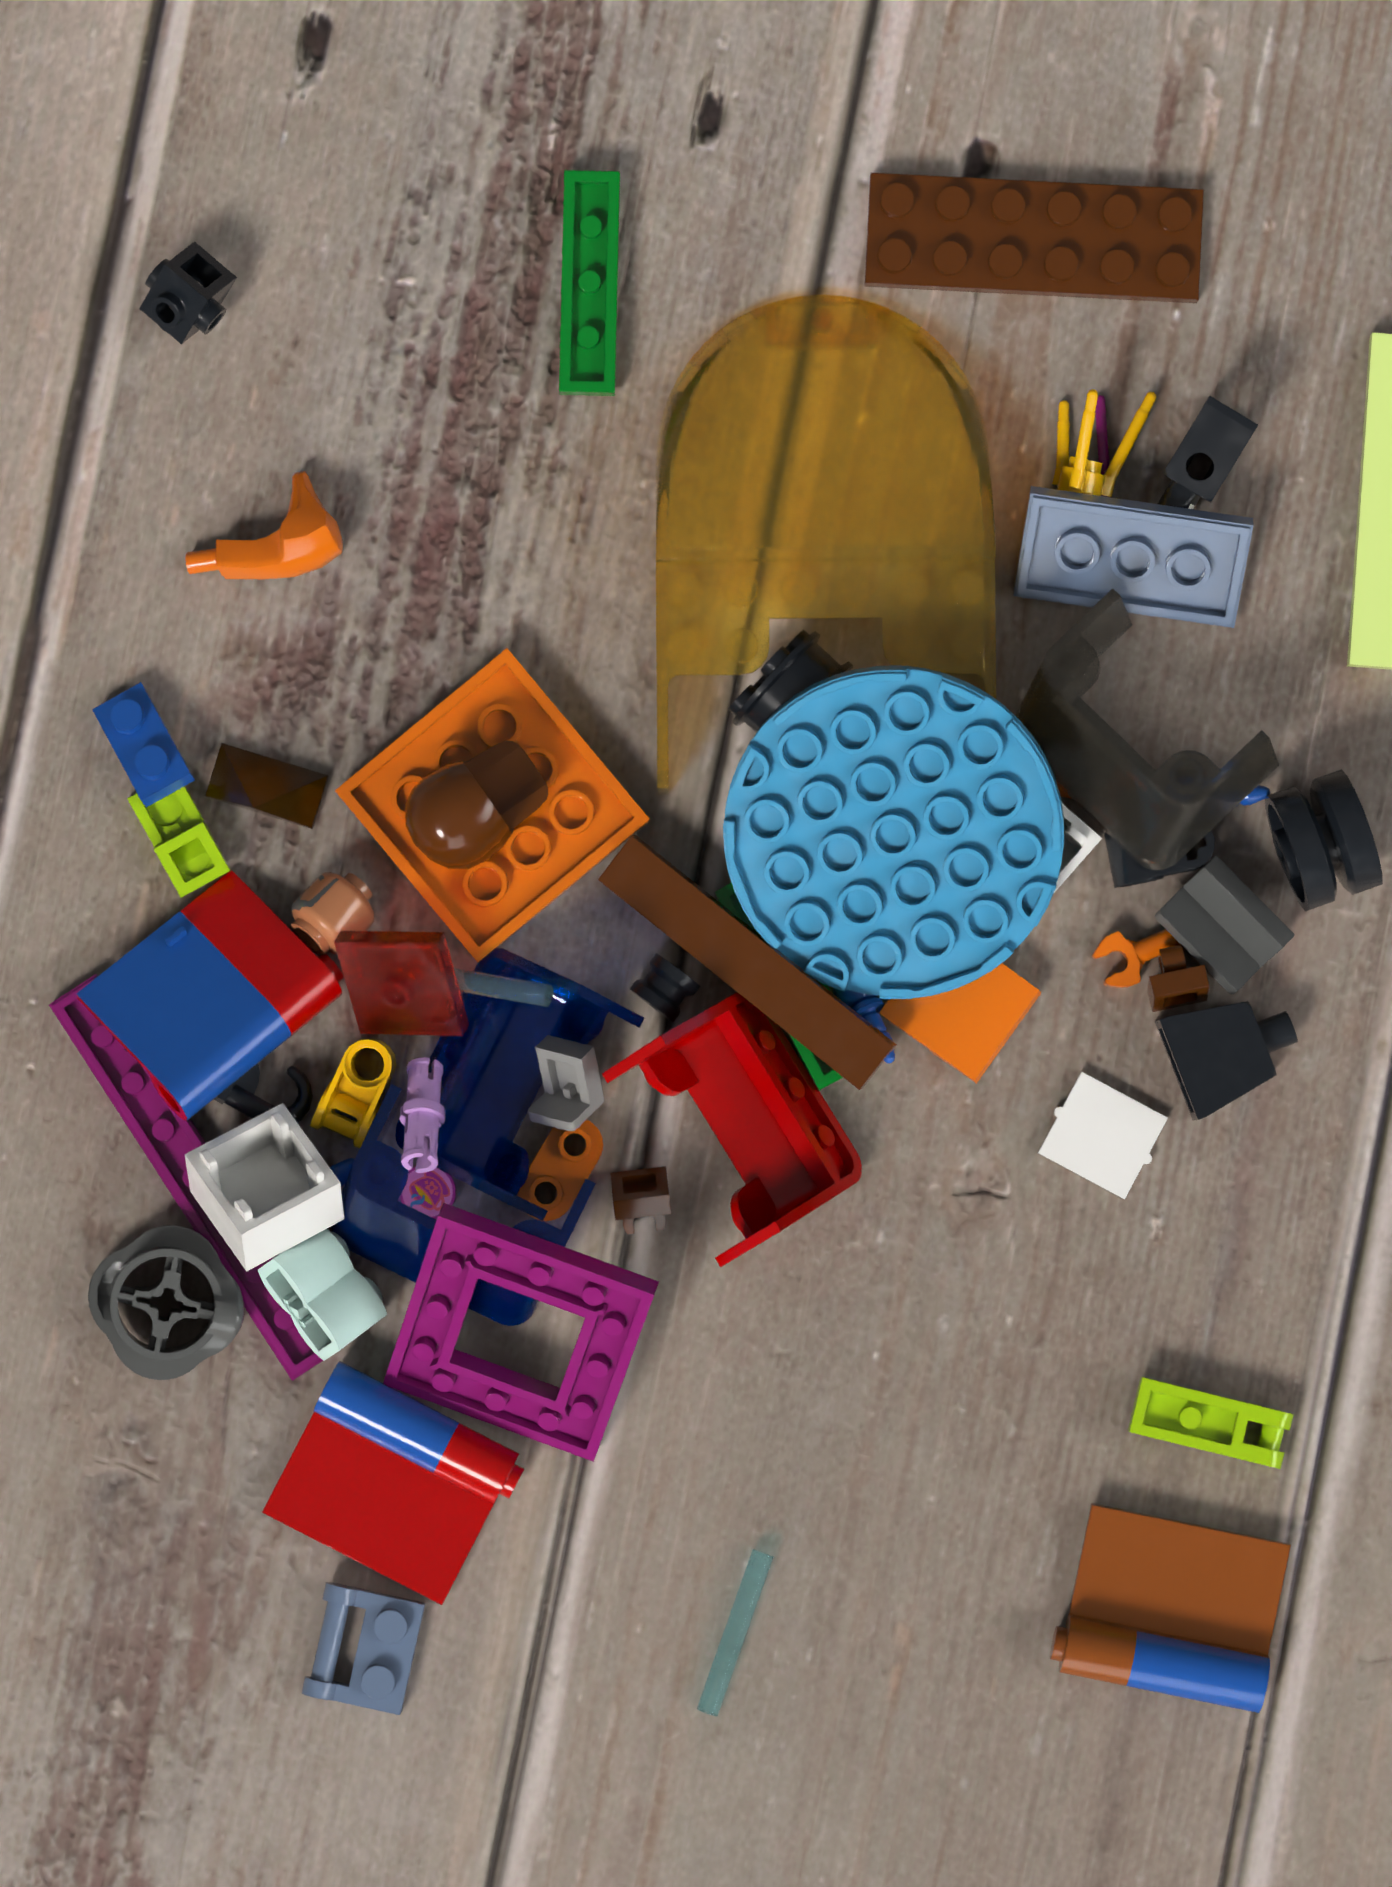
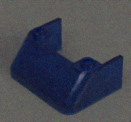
[395,948,644,1221]
[331,1084,598,1326]

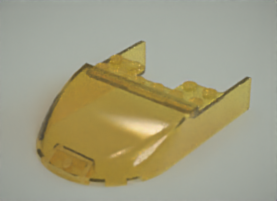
[656,295,996,795]

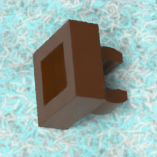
[1147,945,1209,1012]
[610,1166,671,1234]

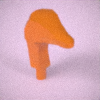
[185,471,343,580]

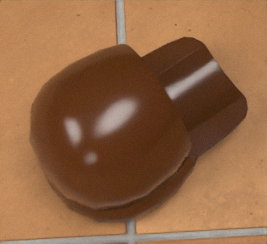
[405,740,548,869]

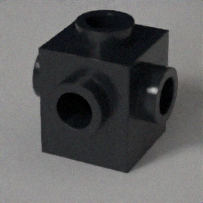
[139,242,237,344]

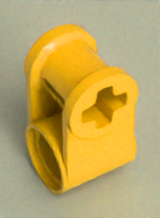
[310,1038,397,1149]

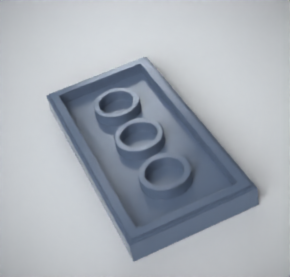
[1013,486,1254,628]

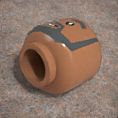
[291,872,374,955]

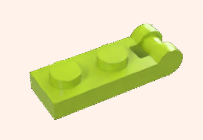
[1128,1377,1294,1469]

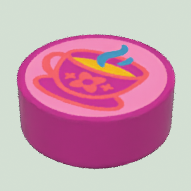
[399,1165,456,1220]

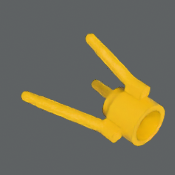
[1052,389,1157,497]

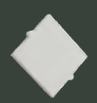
[1038,1072,1168,1199]

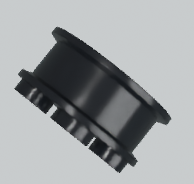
[728,629,853,732]

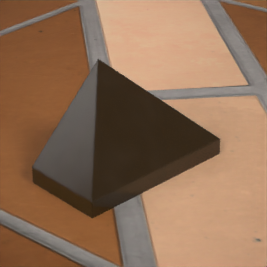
[205,743,329,829]

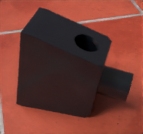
[1157,396,1258,509]
[1155,1001,1298,1121]

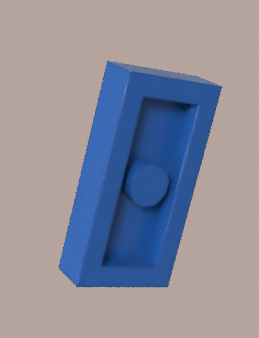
[92,682,195,807]

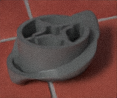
[88,1225,244,1380]

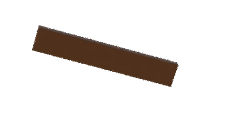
[598,835,897,1090]

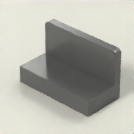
[1155,855,1295,994]

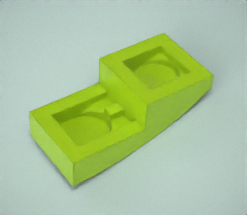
[127,786,230,898]

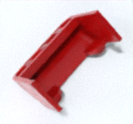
[602,992,862,1267]

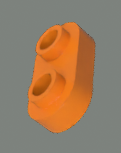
[518,1119,603,1221]

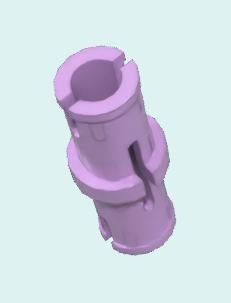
[399,1057,445,1173]

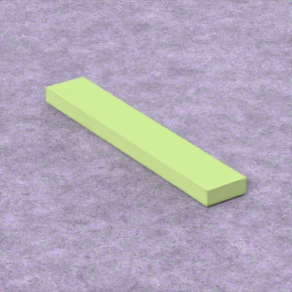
[1347,332,1392,670]

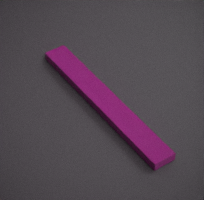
[49,974,323,1381]

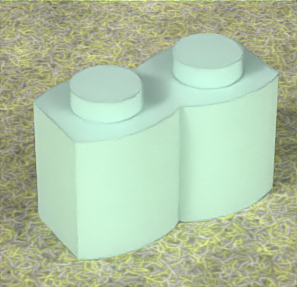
[258,1229,387,1361]

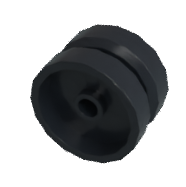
[1265,769,1383,911]

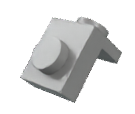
[528,1035,605,1131]

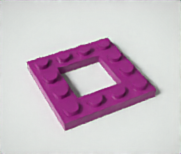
[383,1203,659,1462]

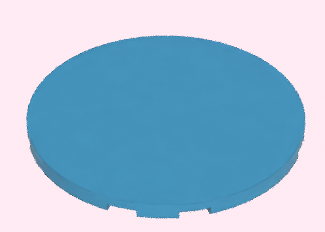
[723,665,1064,999]

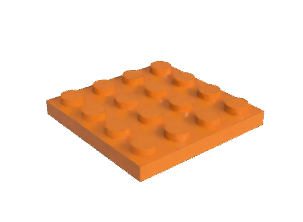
[335,648,650,964]

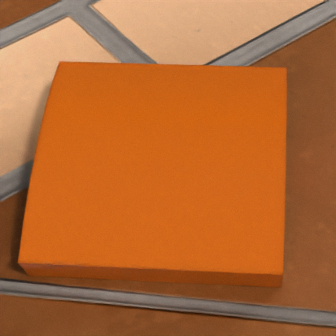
[879,963,1041,1084]

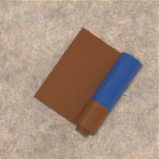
[1050,1503,1291,1713]

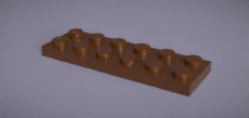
[864,173,1204,303]

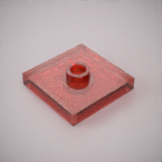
[334,931,469,1036]

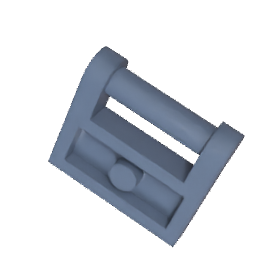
[301,1582,426,1715]

